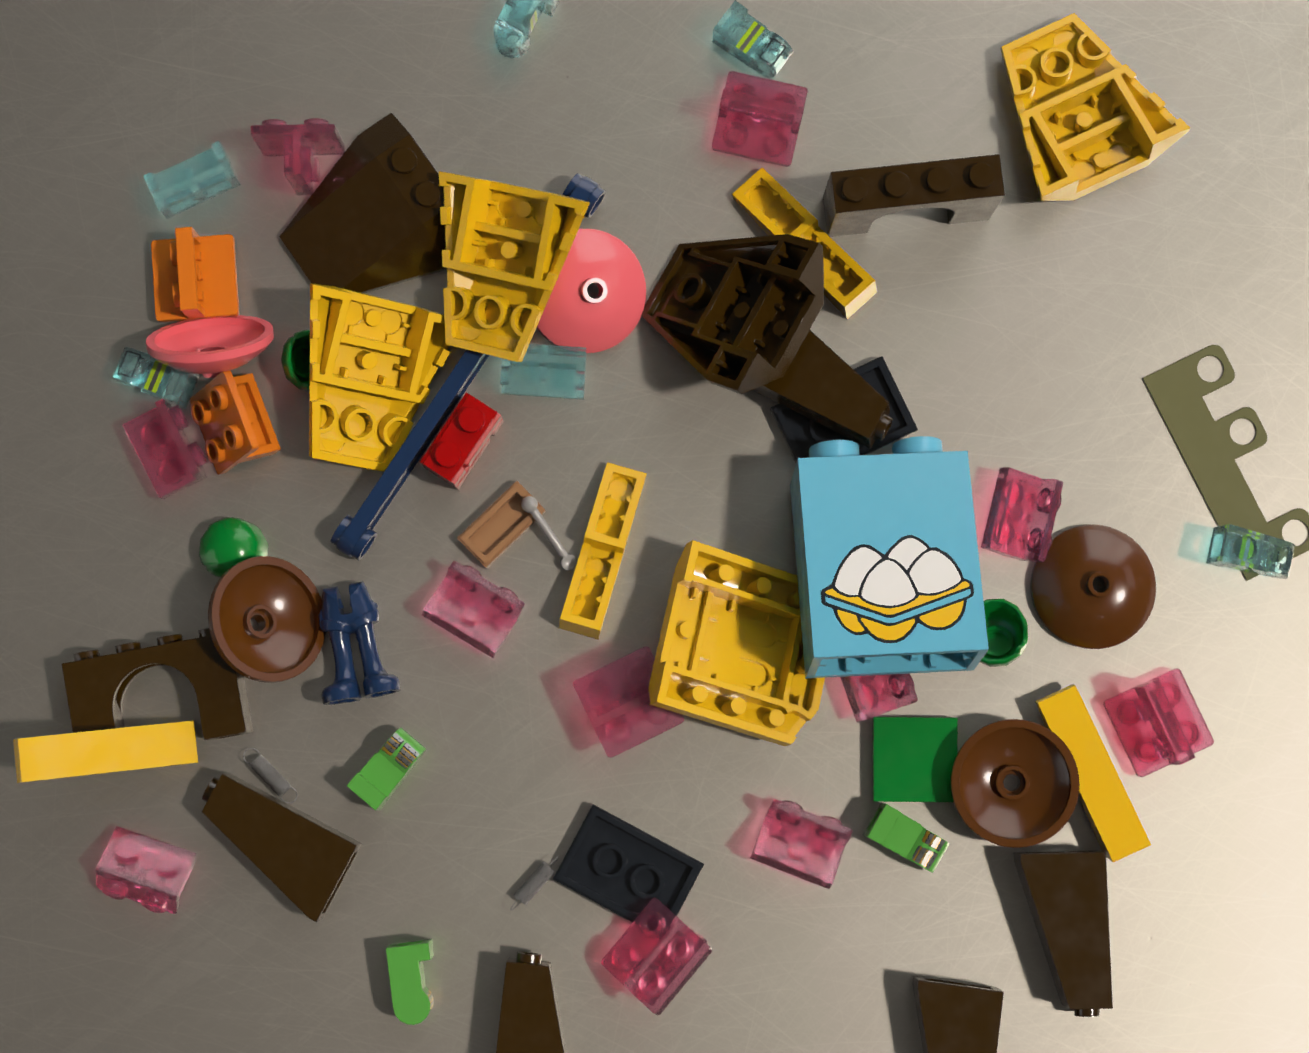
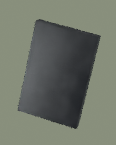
[770,356,918,463]
[553,804,704,940]

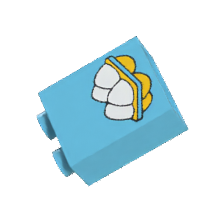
[790,436,989,679]

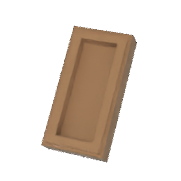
[457,481,546,569]

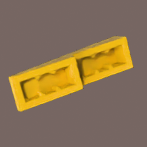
[732,167,877,319]
[559,462,647,640]
[1035,684,1151,862]
[13,720,198,783]

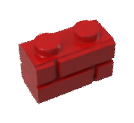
[420,392,504,490]

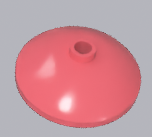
[537,229,646,353]
[146,315,274,378]

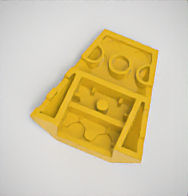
[1001,13,1190,201]
[439,171,590,362]
[309,283,450,472]

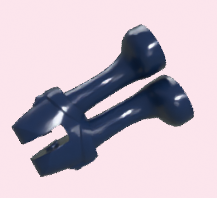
[318,581,401,705]

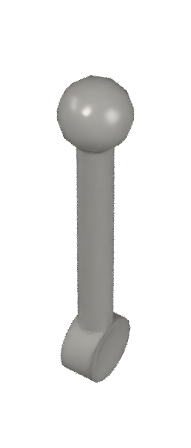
[521,496,577,571]

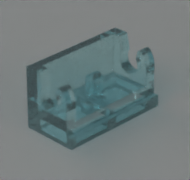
[143,141,241,219]
[500,344,587,400]

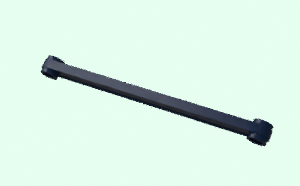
[331,173,606,561]

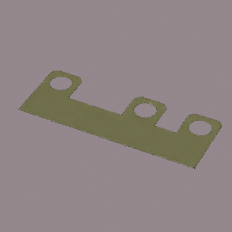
[1143,345,1309,581]

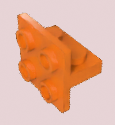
[151,227,240,322]
[190,370,281,475]

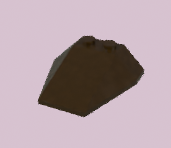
[279,113,447,293]
[641,234,824,394]

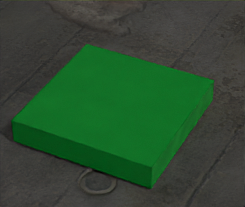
[872,717,958,802]

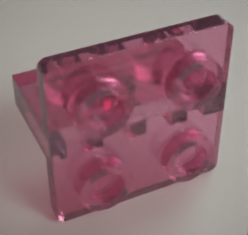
[712,71,808,167]
[251,118,345,196]
[573,646,684,758]
[1103,668,1214,777]
[601,898,712,1015]

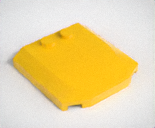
[649,540,825,746]

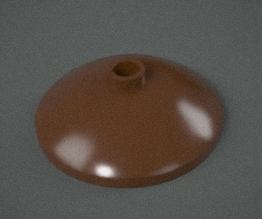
[1030,525,1156,649]
[208,556,326,683]
[950,719,1080,848]

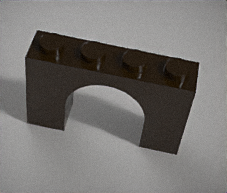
[823,154,1005,237]
[61,628,253,740]

